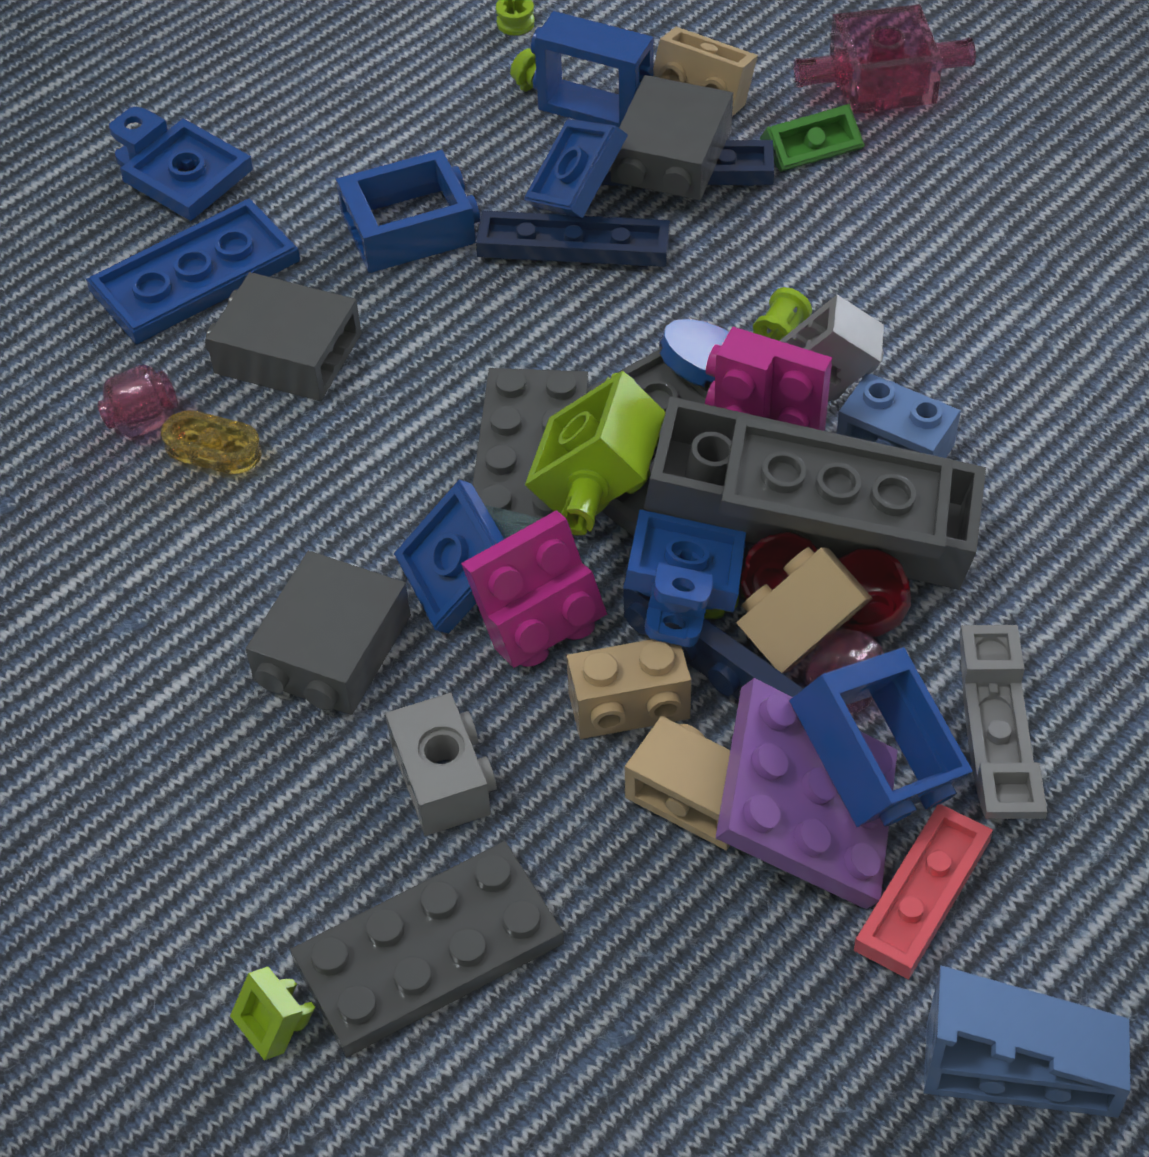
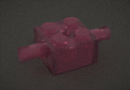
[794,4,976,114]

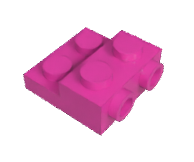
[705,327,832,431]
[461,510,607,668]

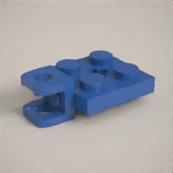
[109,107,253,221]
[623,509,746,647]

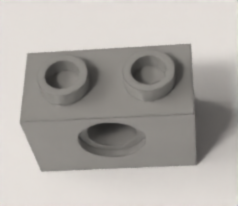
[385,693,497,836]

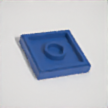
[524,119,628,218]
[394,479,504,634]

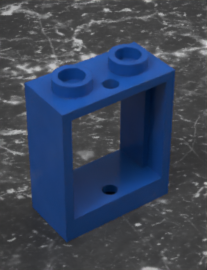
[531,11,653,127]
[336,150,480,273]
[789,647,973,827]

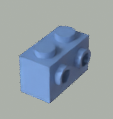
[836,374,961,458]

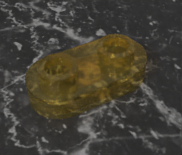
[161,410,262,474]

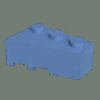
[923,965,1130,1118]

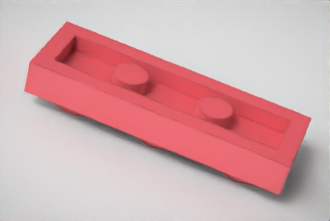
[854,804,993,980]

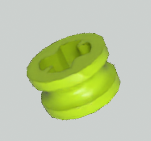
[496,0,535,36]

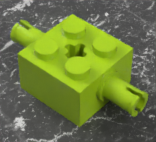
[525,371,666,535]

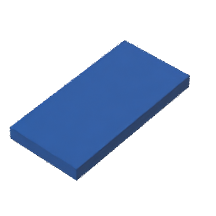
[86,198,301,345]

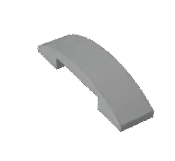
[960,625,1047,819]

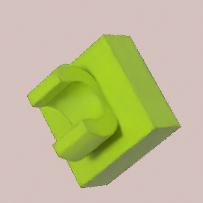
[230,967,315,1061]

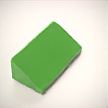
[760,104,865,172]

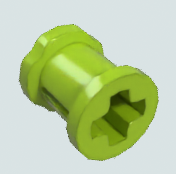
[752,287,812,341]

